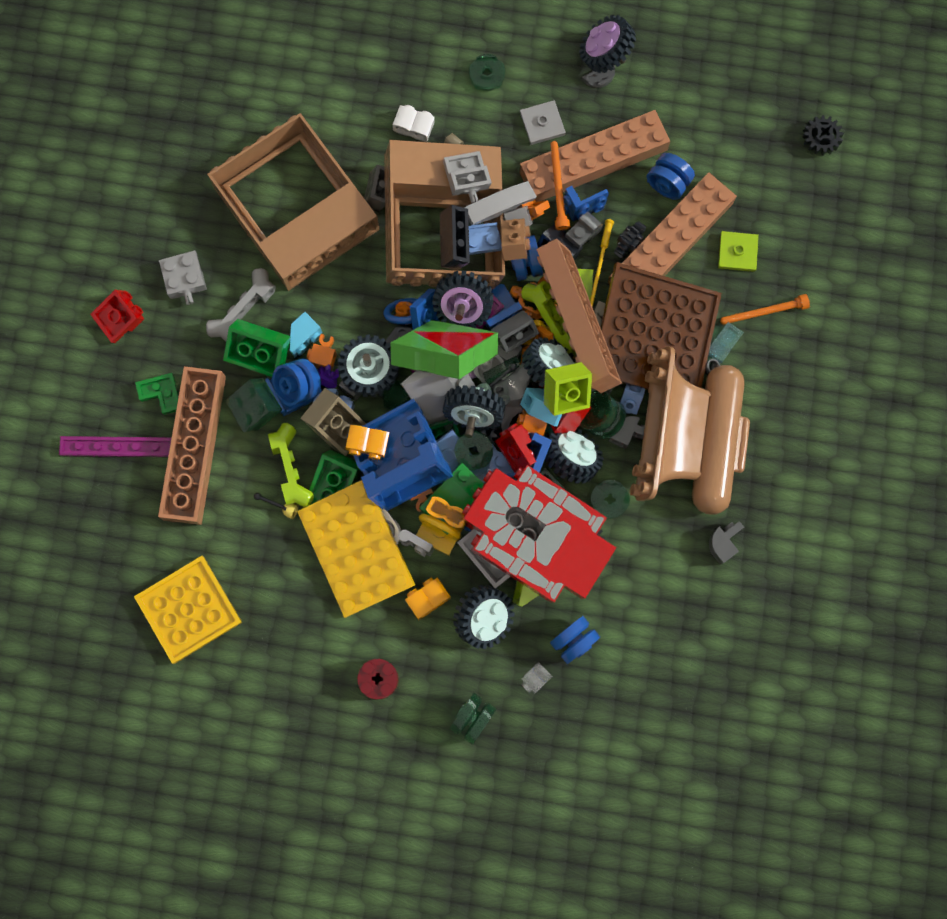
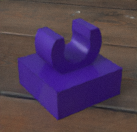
[317,364,339,389]

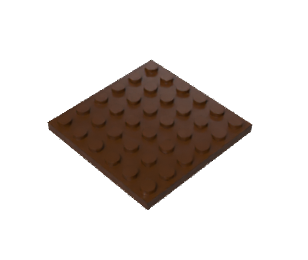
[600,262,722,390]

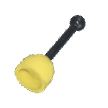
[254,493,299,519]

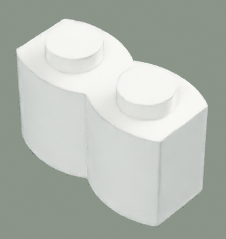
[393,105,434,142]

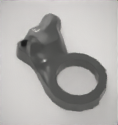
[491,363,538,447]

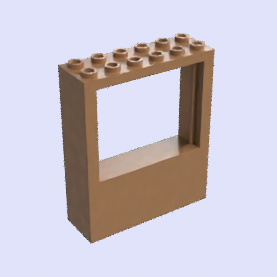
[207,113,380,291]
[384,140,505,289]

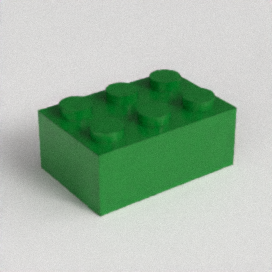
[223,319,291,377]

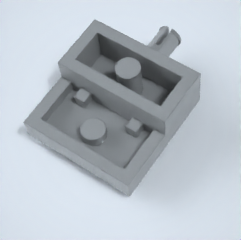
[443,151,491,204]
[159,251,207,305]

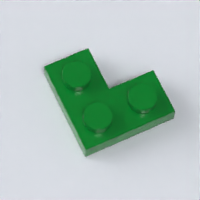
[135,373,179,415]

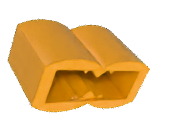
[346,425,389,460]
[426,497,464,528]
[405,577,451,621]

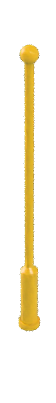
[590,219,614,307]

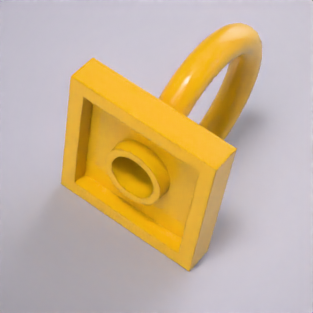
[416,514,466,556]

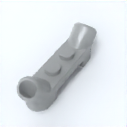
[206,268,276,341]

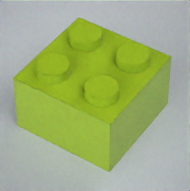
[544,362,592,416]

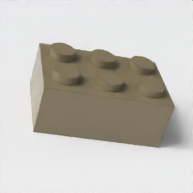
[300,388,366,456]

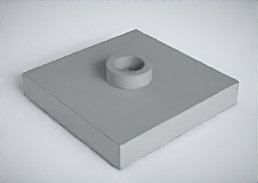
[520,100,566,145]

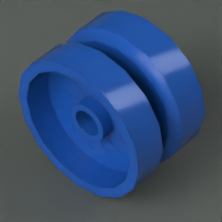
[646,153,695,200]
[511,235,543,281]
[272,359,321,406]
[550,616,601,664]

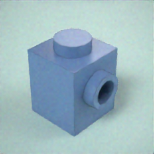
[618,384,645,415]

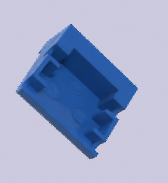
[347,398,453,511]

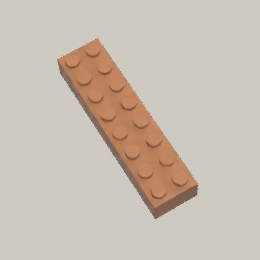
[520,110,670,202]
[608,173,737,285]
[537,239,622,393]
[158,367,226,525]

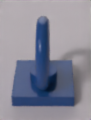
[383,289,440,330]

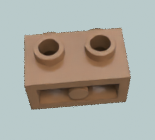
[501,218,530,261]

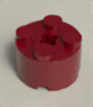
[358,659,399,700]

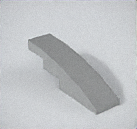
[464,181,537,226]

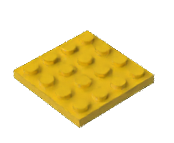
[134,556,242,664]

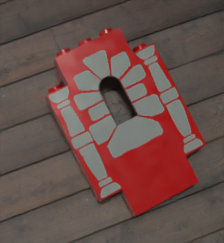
[461,465,616,603]

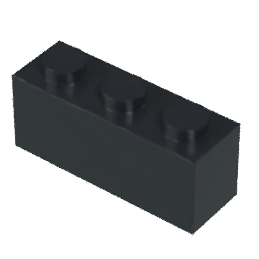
[440,205,470,270]

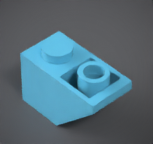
[290,312,322,357]
[520,388,562,426]

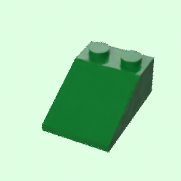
[309,450,362,505]
[419,463,484,535]

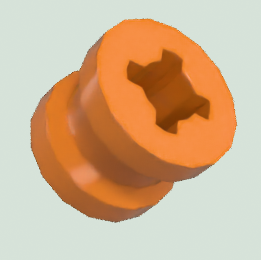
[395,301,412,325]

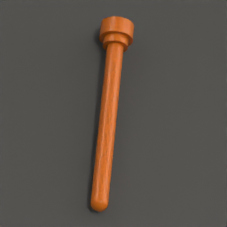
[550,141,570,230]
[720,294,810,325]

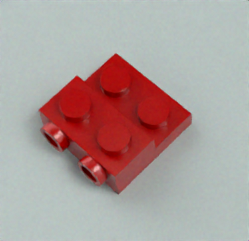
[90,289,144,343]
[495,423,536,473]

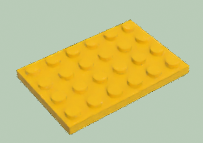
[297,480,415,618]

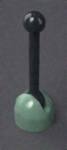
[477,363,517,391]

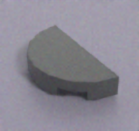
[582,65,615,88]

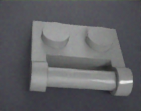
[398,530,434,557]

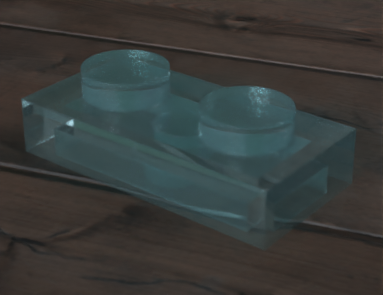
[708,322,744,363]

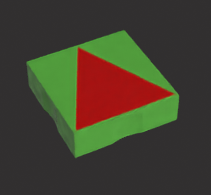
[391,320,498,379]

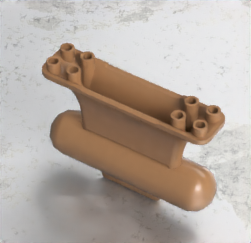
[630,346,750,515]

